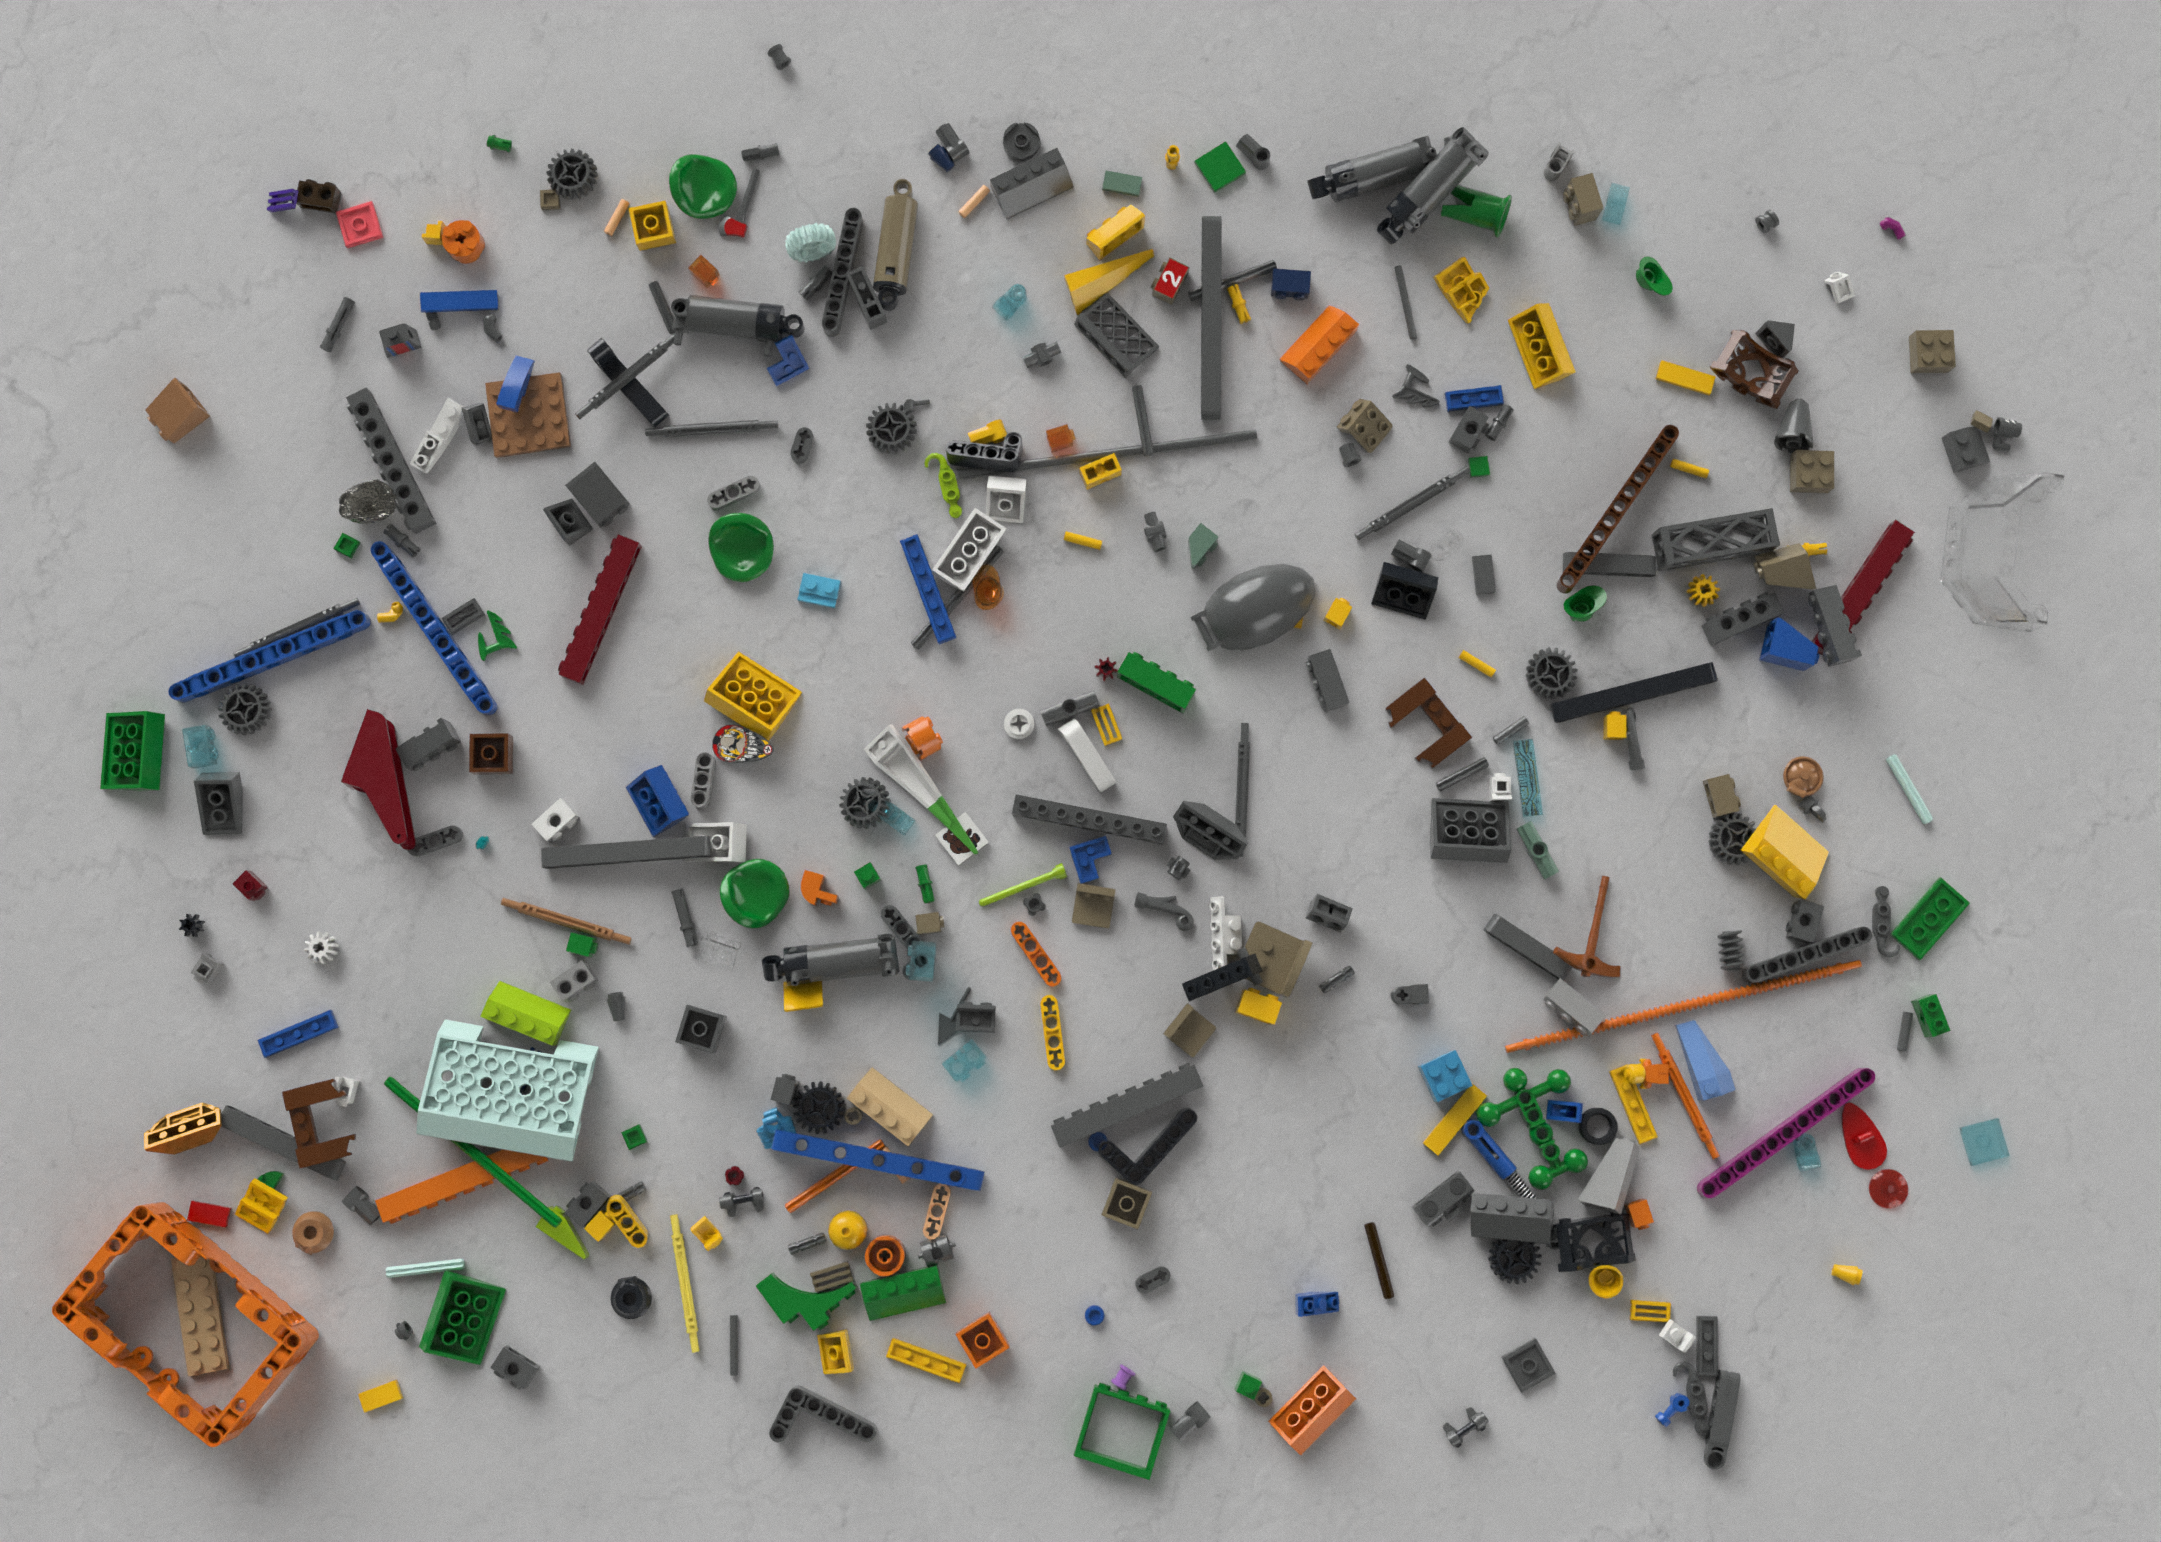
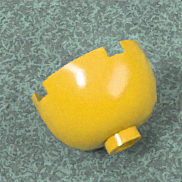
[828,1210,868,1250]

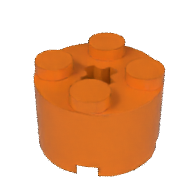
[442,220,485,264]
[902,716,943,761]
[865,1235,906,1276]

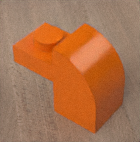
[801,870,839,906]

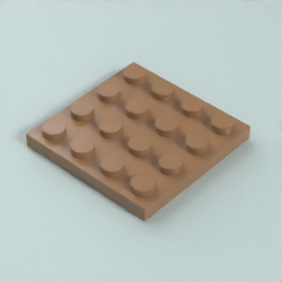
[485,372,571,458]

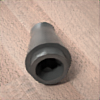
[606,992,626,1021]

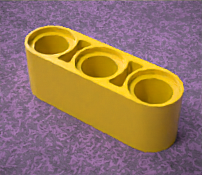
[606,1195,648,1248]

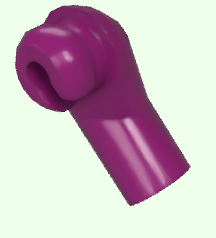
[1880,217,1906,240]

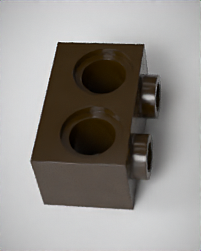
[296,179,341,213]

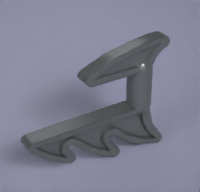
[1392,364,1440,407]

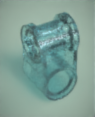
[992,284,1027,320]
[1793,1133,1821,1172]

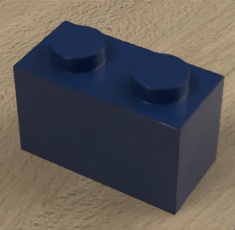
[1271,268,1311,300]

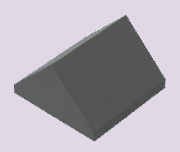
[1755,320,1795,358]
[543,499,593,546]

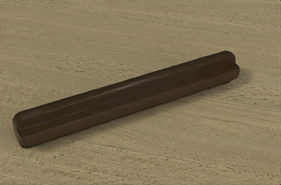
[1364,1222,1394,1299]

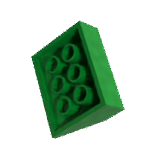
[100,711,165,791]
[419,1270,506,1365]

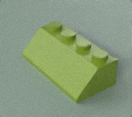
[480,981,571,1046]

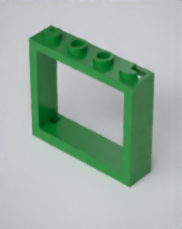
[1074,1382,1170,1480]

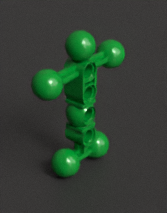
[1477,1068,1588,1190]

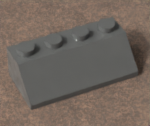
[990,148,1074,219]
[1470,1193,1554,1244]

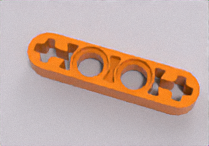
[1011,922,1061,987]

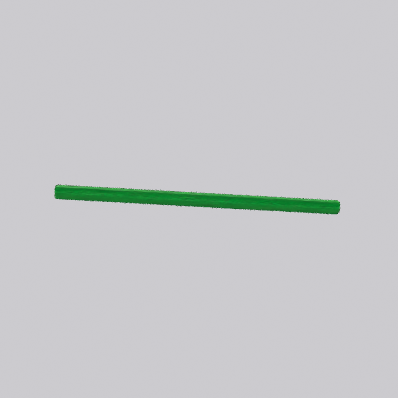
[384,1077,562,1228]

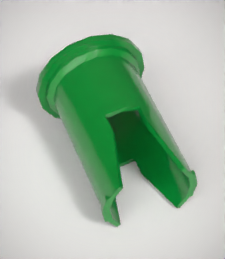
[1441,185,1512,238]

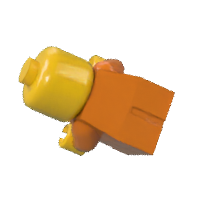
[1624,1059,1669,1089]

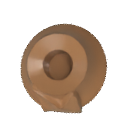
[1783,756,1824,798]
[292,1211,334,1255]

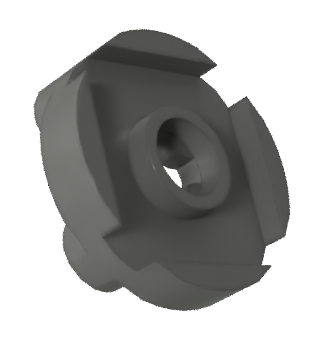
[1003,122,1040,162]

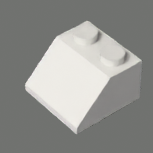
[986,476,1027,523]

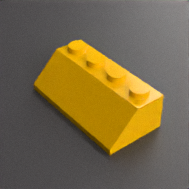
[1508,303,1576,389]

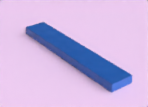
[900,534,957,645]

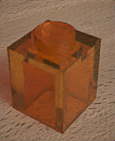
[688,255,720,288]
[1046,424,1076,453]

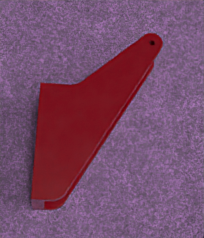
[341,709,416,850]

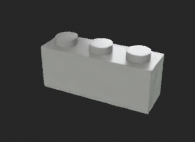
[1543,978,1606,1037]

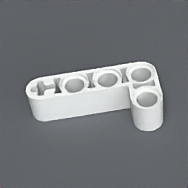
[1058,718,1117,793]

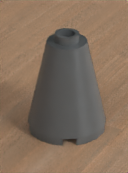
[1774,399,1813,454]

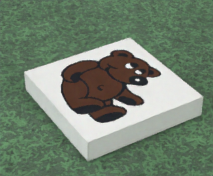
[935,812,989,866]

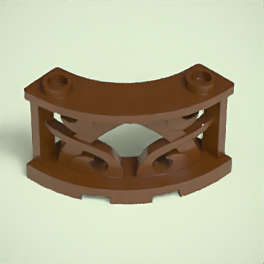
[1710,330,1799,409]

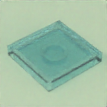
[1959,1118,2010,1166]

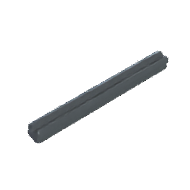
[1188,260,1277,301]

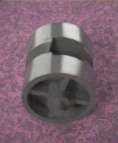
[918,1234,956,1267]

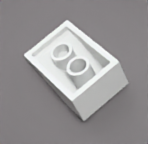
[685,822,747,863]

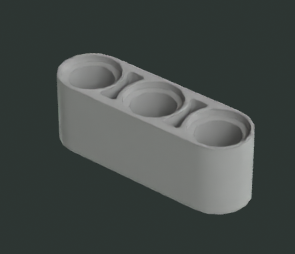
[690,752,716,809]

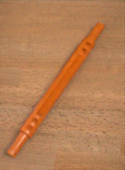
[1651,1032,1720,1159]

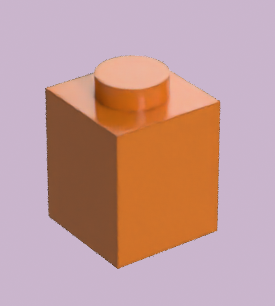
[1624,1198,1654,1230]

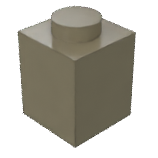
[915,912,945,935]

